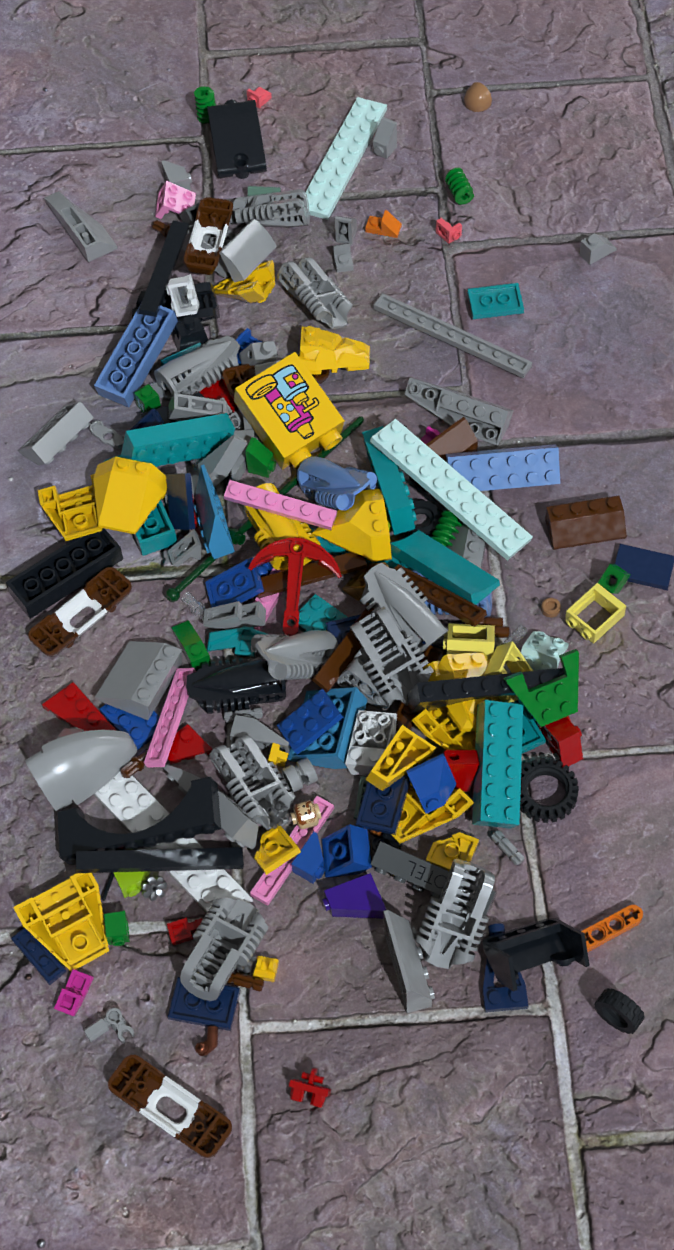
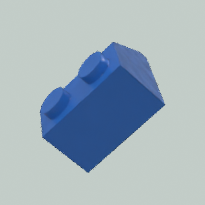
[322,824,372,878]

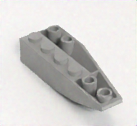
[44,191,118,262]
[405,377,514,446]
[163,764,259,850]

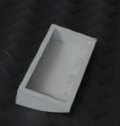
[219,219,277,282]

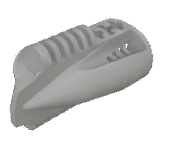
[229,189,310,228]
[277,258,353,329]
[154,335,240,396]
[360,563,449,657]
[350,606,434,706]
[251,630,338,680]
[209,735,296,831]
[415,859,495,969]
[180,898,268,1001]

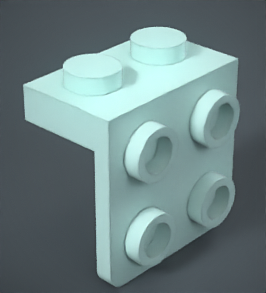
[519,631,569,671]

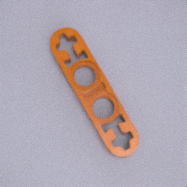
[581,905,643,952]

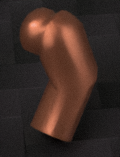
[195,1026,218,1056]

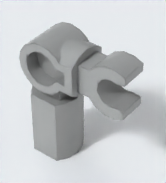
[83,1008,135,1043]

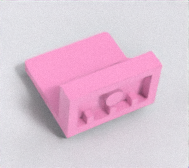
[155,181,196,219]

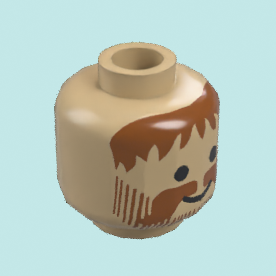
[290,800,322,830]

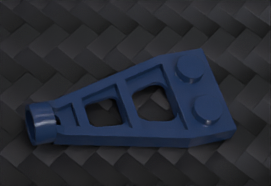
[483,923,529,1013]

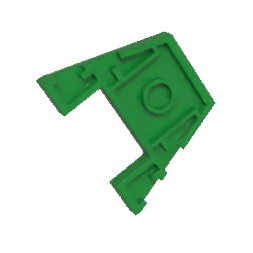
[504,649,579,727]

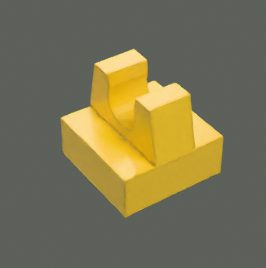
[268,743,288,767]
[253,956,279,982]

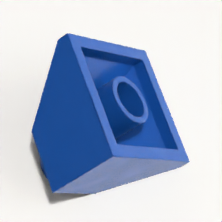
[406,754,457,814]

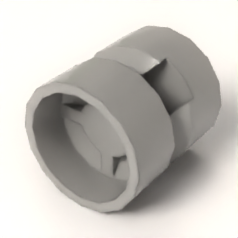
[281,758,318,793]

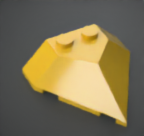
[214,260,275,303]
[312,488,392,562]

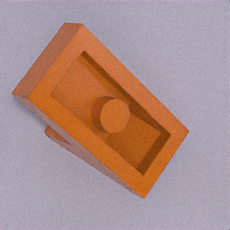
[365,210,402,238]

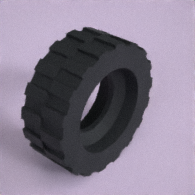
[404,500,442,537]
[594,988,645,1034]

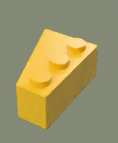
[365,725,436,791]

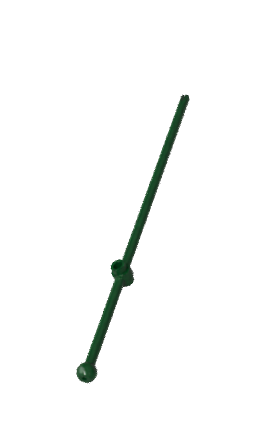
[165,416,364,602]

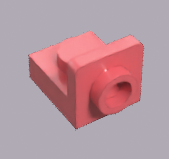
[247,87,272,109]
[436,218,462,244]

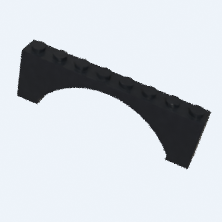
[407,668,564,714]
[58,776,221,865]

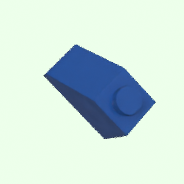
[291,831,325,884]

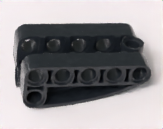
[207,100,267,179]

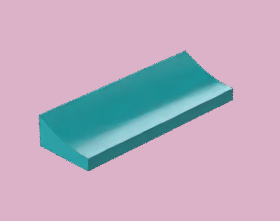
[390,530,500,605]

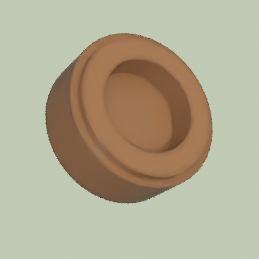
[541,598,561,618]

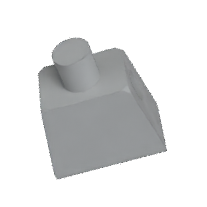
[239,341,278,366]

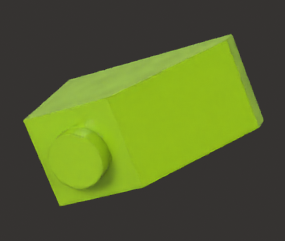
[113,871,151,898]

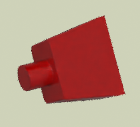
[443,750,479,792]

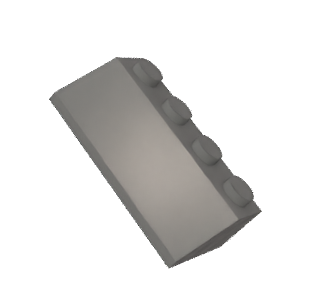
[18,401,94,465]
[447,520,486,569]

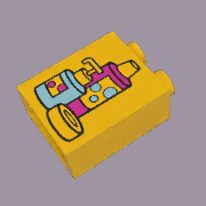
[234,352,345,470]

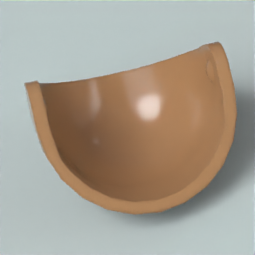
[464,82,492,112]

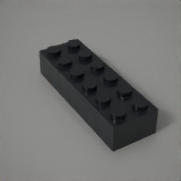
[5,528,124,619]

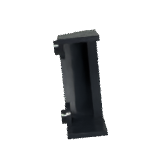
[482,918,590,991]

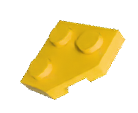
[254,825,301,875]
[425,832,479,871]

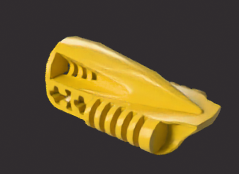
[244,483,321,570]

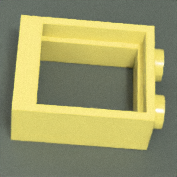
[565,583,626,644]
[443,623,495,660]
[483,641,533,703]

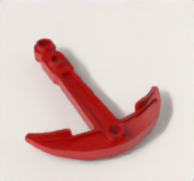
[248,538,342,636]

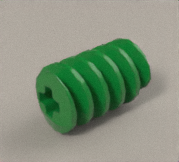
[194,86,216,124]
[445,167,474,205]
[431,511,462,547]

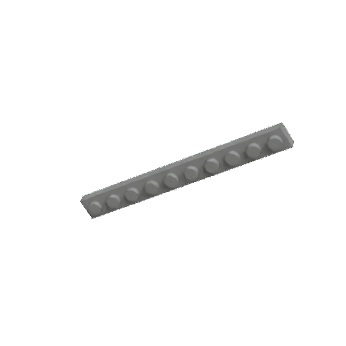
[374,294,532,378]

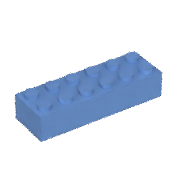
[94,302,178,407]
[446,444,561,491]

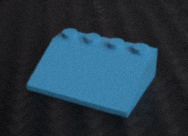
[194,465,235,559]
[288,687,368,769]

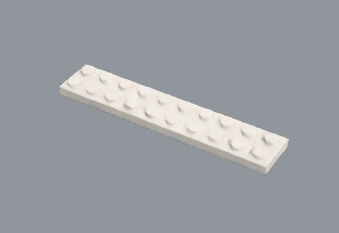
[93,772,253,913]

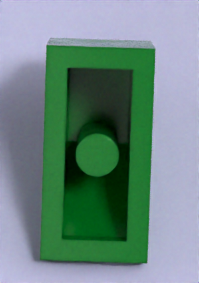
[245,437,276,478]

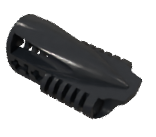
[132,282,220,334]
[186,659,286,714]

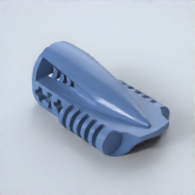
[297,456,377,510]

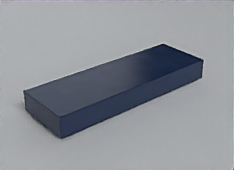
[11,928,66,985]

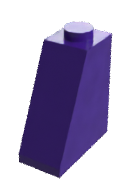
[322,873,386,919]

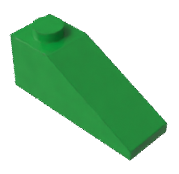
[171,620,211,672]

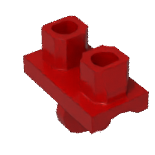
[289,1068,331,1108]

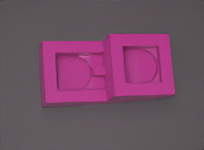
[54,969,94,1016]

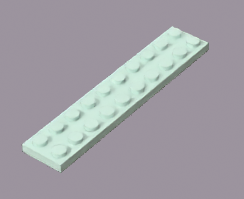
[301,97,387,220]
[370,419,533,561]

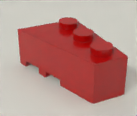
[530,714,583,767]

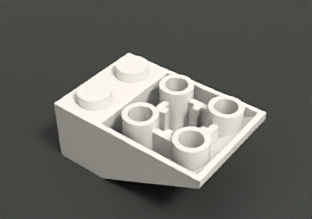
[345,710,397,776]

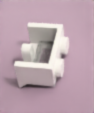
[166,274,200,317]

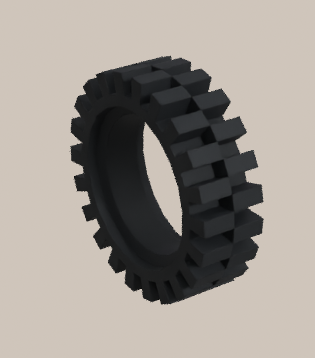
[520,758,579,823]

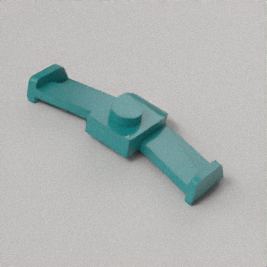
[207,626,268,658]

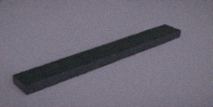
[139,221,189,317]
[76,847,244,873]

